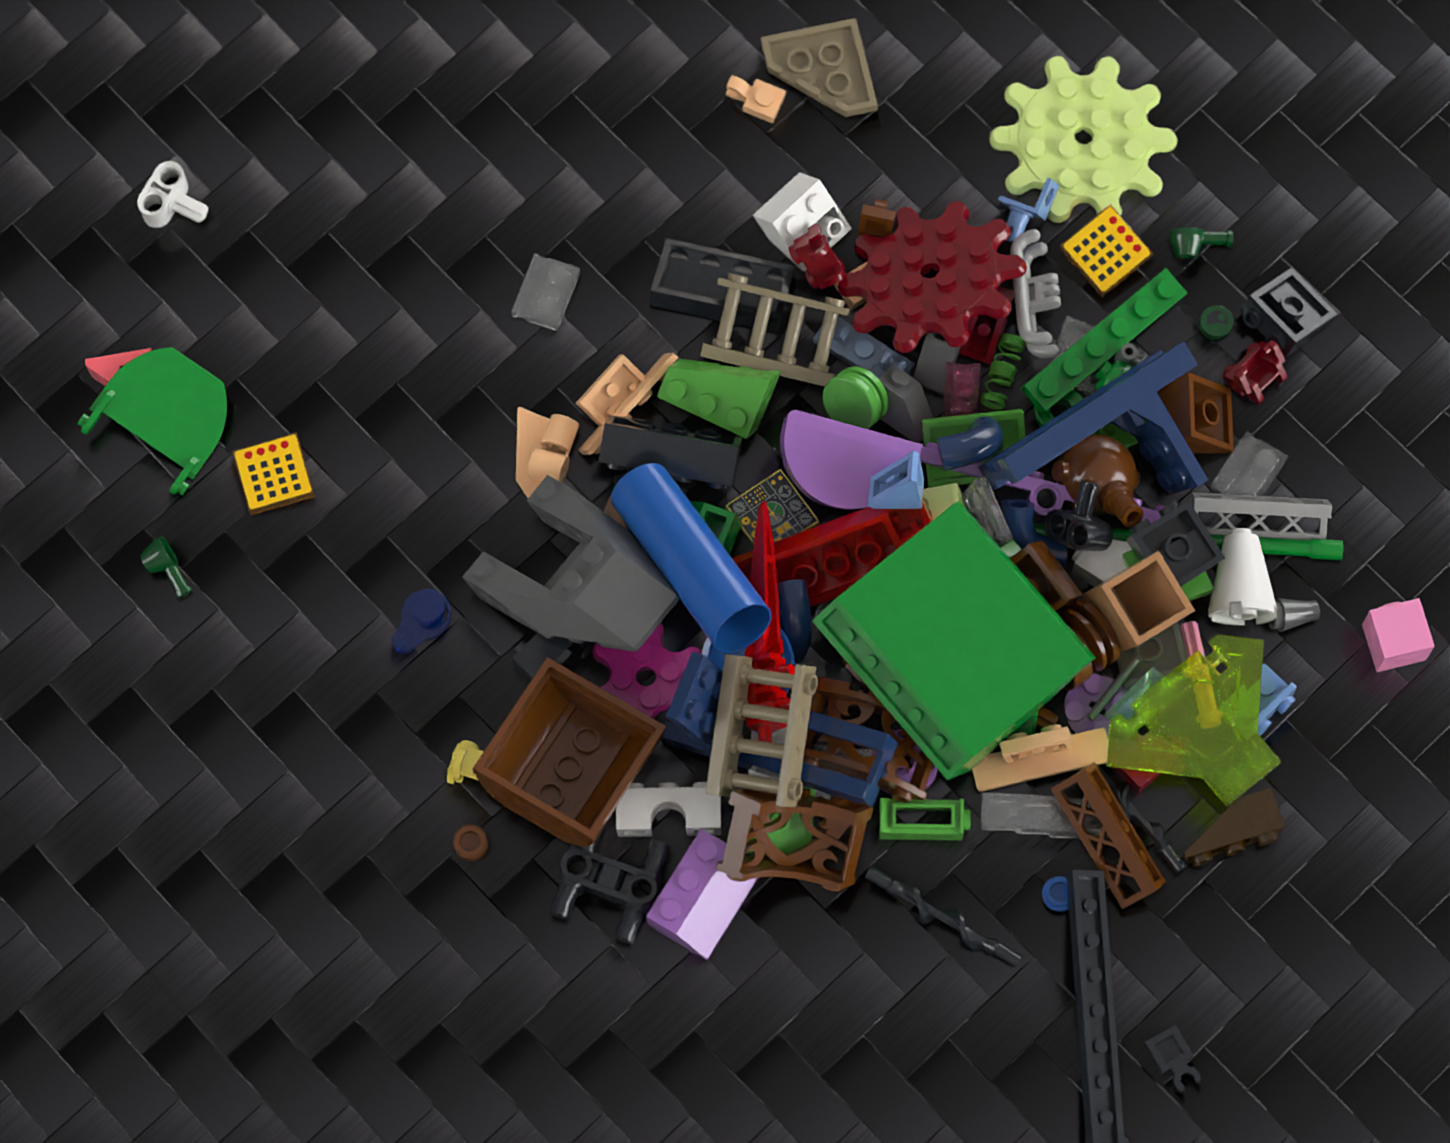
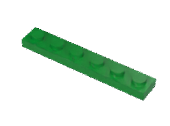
[1021,268,1187,414]

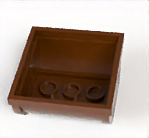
[473,657,666,846]

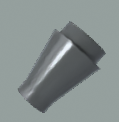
[1268,598,1320,632]

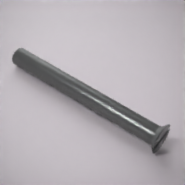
[1086,653,1143,721]

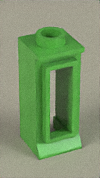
[879,798,970,840]

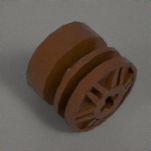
[1058,599,1120,691]

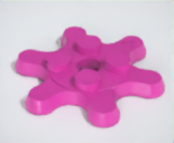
[592,623,702,719]

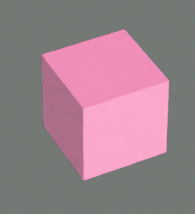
[1362,598,1435,672]

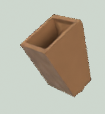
[1082,551,1195,652]

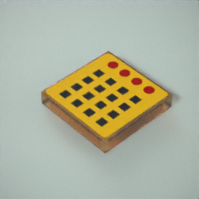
[1059,204,1154,297]
[232,432,315,515]

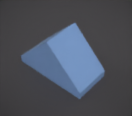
[868,450,924,509]

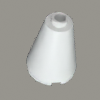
[1208,528,1277,625]

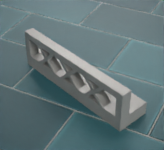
[1191,492,1332,540]

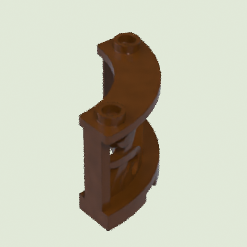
[803,677,933,803]
[716,788,874,891]

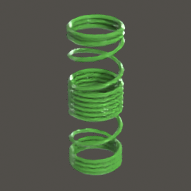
[979,334,1026,410]

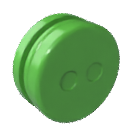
[823,366,888,429]

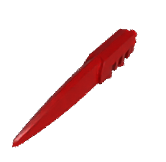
[745,500,795,743]

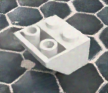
[753,173,852,271]

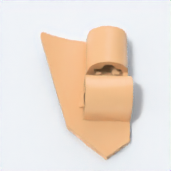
[516,407,579,498]

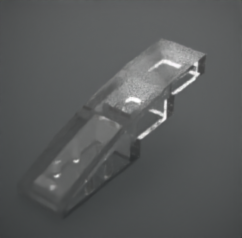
[981,792,1111,839]

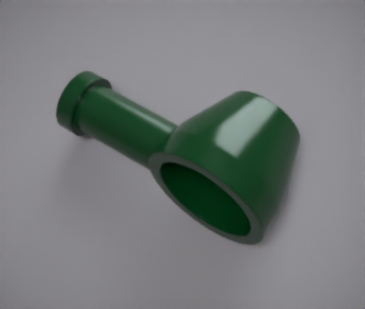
[1170,227,1233,259]
[140,536,193,599]

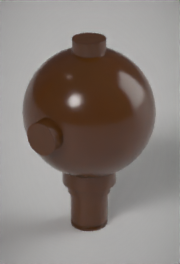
[1051,434,1144,527]

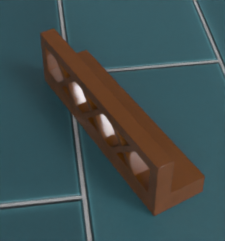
[1051,762,1166,909]

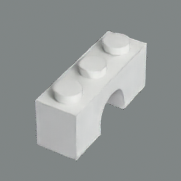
[616,782,721,837]

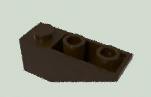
[1182,788,1285,867]

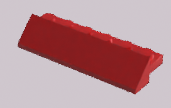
[732,500,933,607]

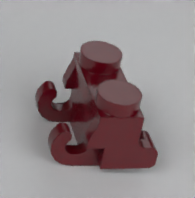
[788,223,846,290]
[1223,340,1287,405]

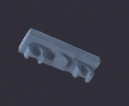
[813,317,915,379]

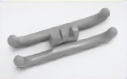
[1010,229,1061,358]

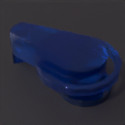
[391,589,452,654]

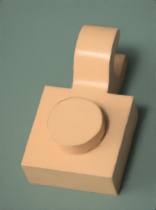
[726,75,786,123]

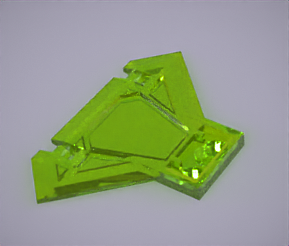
[1106,634,1281,807]

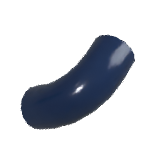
[937,416,1004,471]
[999,499,1067,569]
[778,579,812,663]

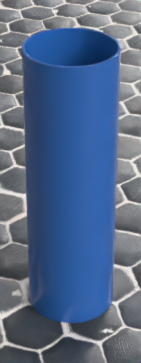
[611,463,772,653]

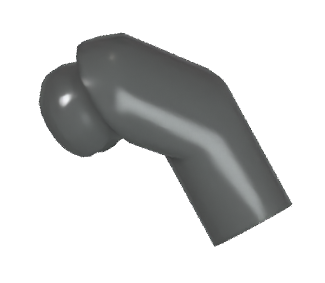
[1114,343,1146,367]

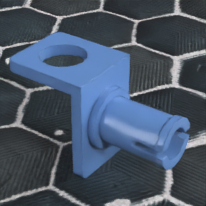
[998,178,1059,242]

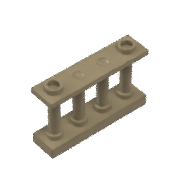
[700,273,851,387]
[706,654,818,807]

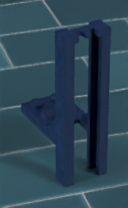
[978,342,1208,495]
[662,652,898,807]

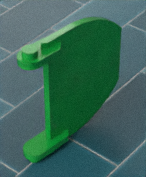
[77,347,227,496]

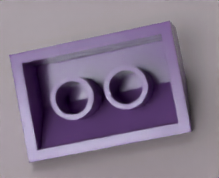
[646,828,758,960]

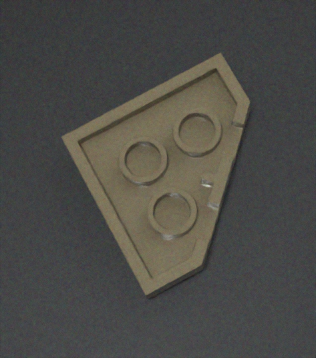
[761,18,878,117]

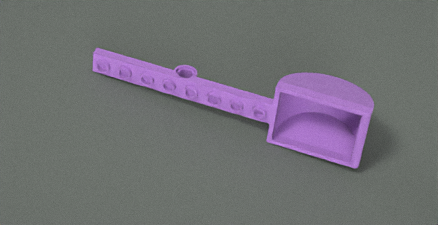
[780,410,1165,523]

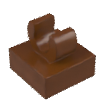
[858,199,896,238]

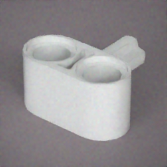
[137,161,208,228]

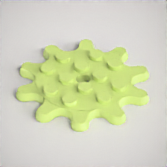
[989,56,1177,223]

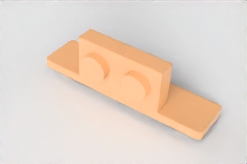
[576,353,678,455]
[973,725,1112,792]

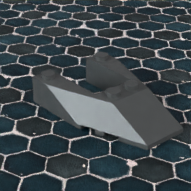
[462,475,680,652]

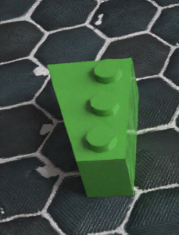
[657,359,781,439]

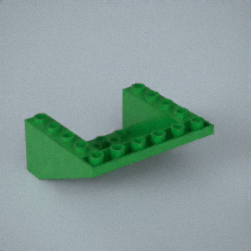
[812,501,1095,780]

